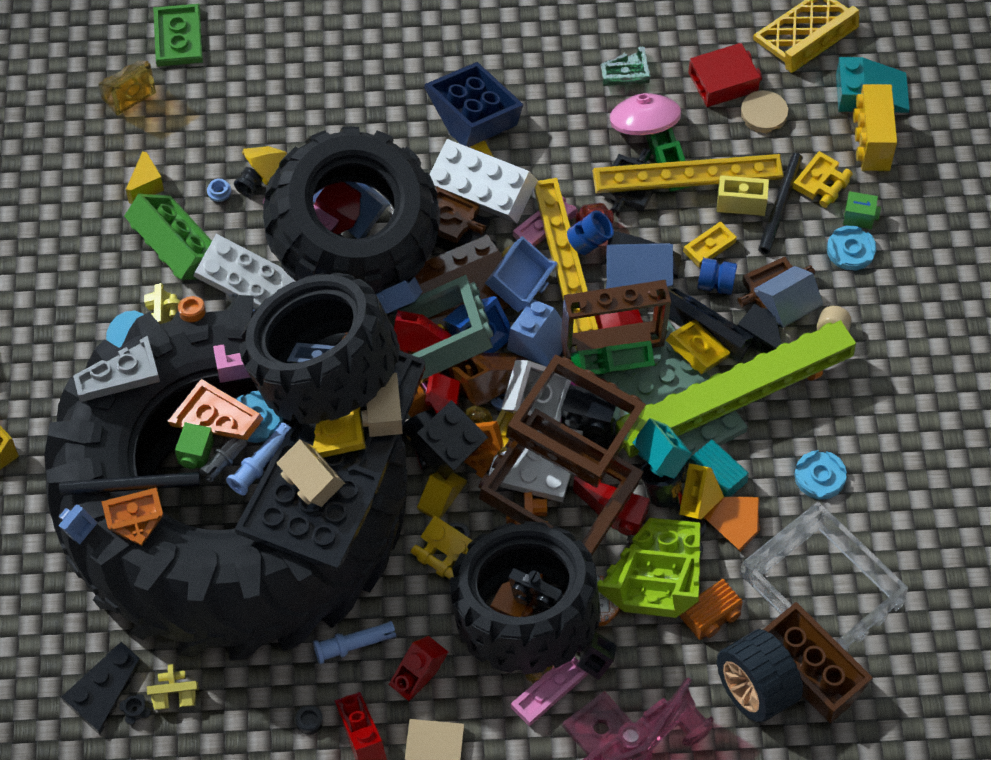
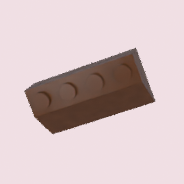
[763,602,873,724]

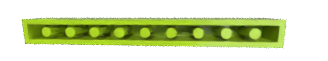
[615,320,856,458]

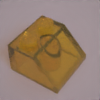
[98,61,156,116]

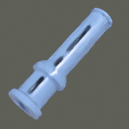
[226,423,291,495]
[313,621,396,664]

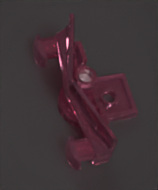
[562,677,714,760]

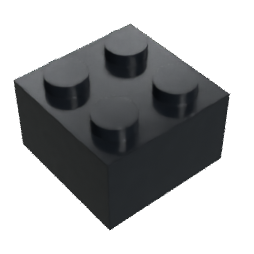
[561,384,621,447]
[409,400,488,480]

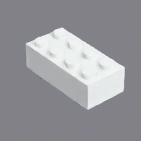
[430,139,538,224]

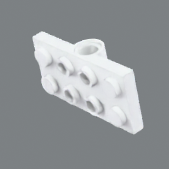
[194,234,295,308]

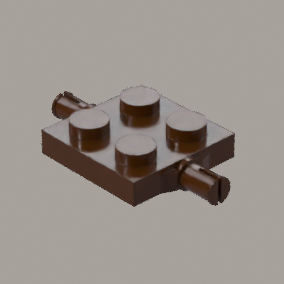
[436,186,486,244]
[737,257,815,309]

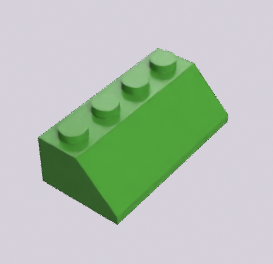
[124,194,212,280]

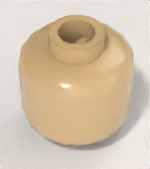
[817,306,851,332]

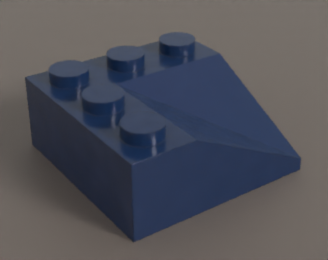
[424,62,524,147]

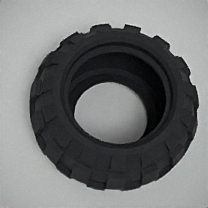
[263,126,440,294]

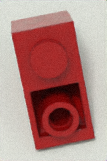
[388,636,449,701]

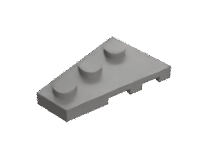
[73,336,160,402]

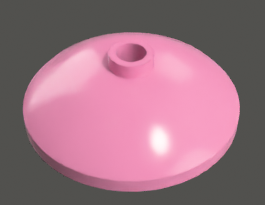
[610,93,681,135]

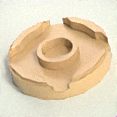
[741,90,788,133]

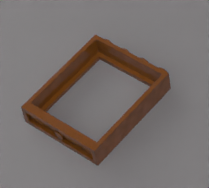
[478,408,643,556]

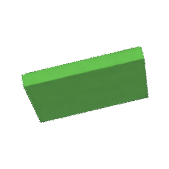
[153,4,203,67]

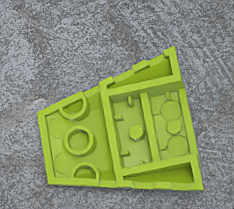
[597,518,701,618]

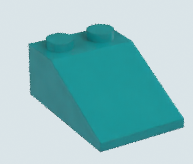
[836,57,910,113]

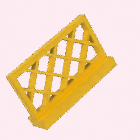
[753,0,859,73]

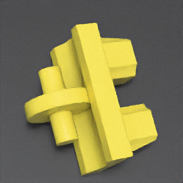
[144,283,181,324]
[147,664,199,710]

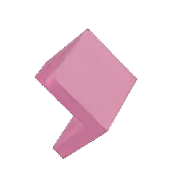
[213,344,250,383]

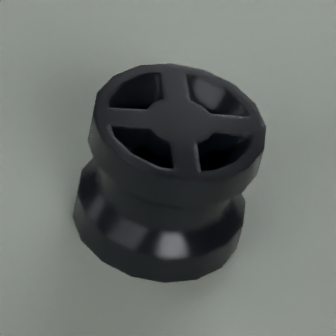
[234,167,263,198]

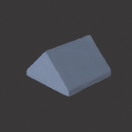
[754,266,823,329]

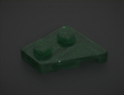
[601,46,650,86]

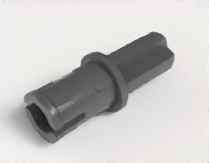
[199,438,247,482]

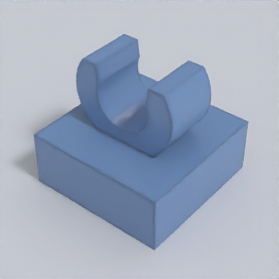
[59,504,98,544]

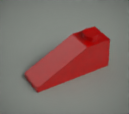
[573,476,650,536]

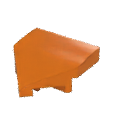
[465,421,504,478]
[101,488,163,546]
[703,497,760,552]

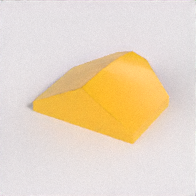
[242,146,287,185]

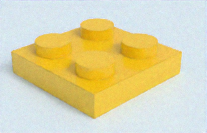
[666,319,731,374]

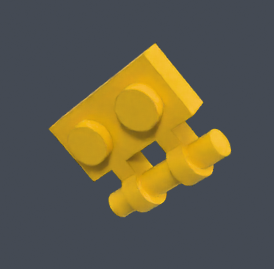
[793,151,853,208]
[410,515,473,579]

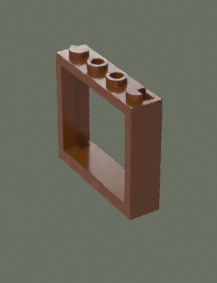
[561,280,671,360]
[506,354,646,488]

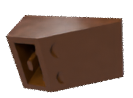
[448,353,529,407]

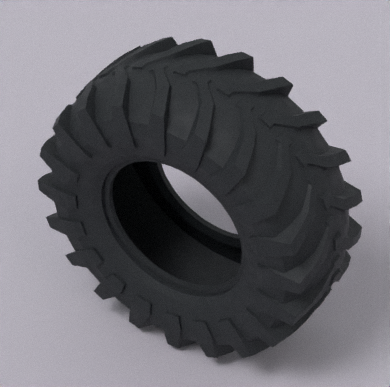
[44,295,407,661]

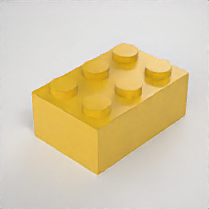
[853,84,897,171]

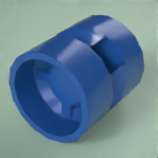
[567,210,614,255]
[697,257,737,295]

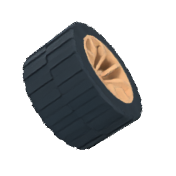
[717,629,803,723]

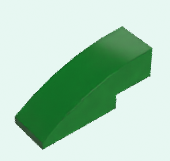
[645,127,692,192]
[570,341,655,375]

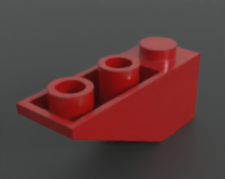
[394,311,467,361]
[335,692,387,760]

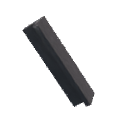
[667,285,755,362]

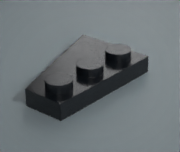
[61,642,141,735]

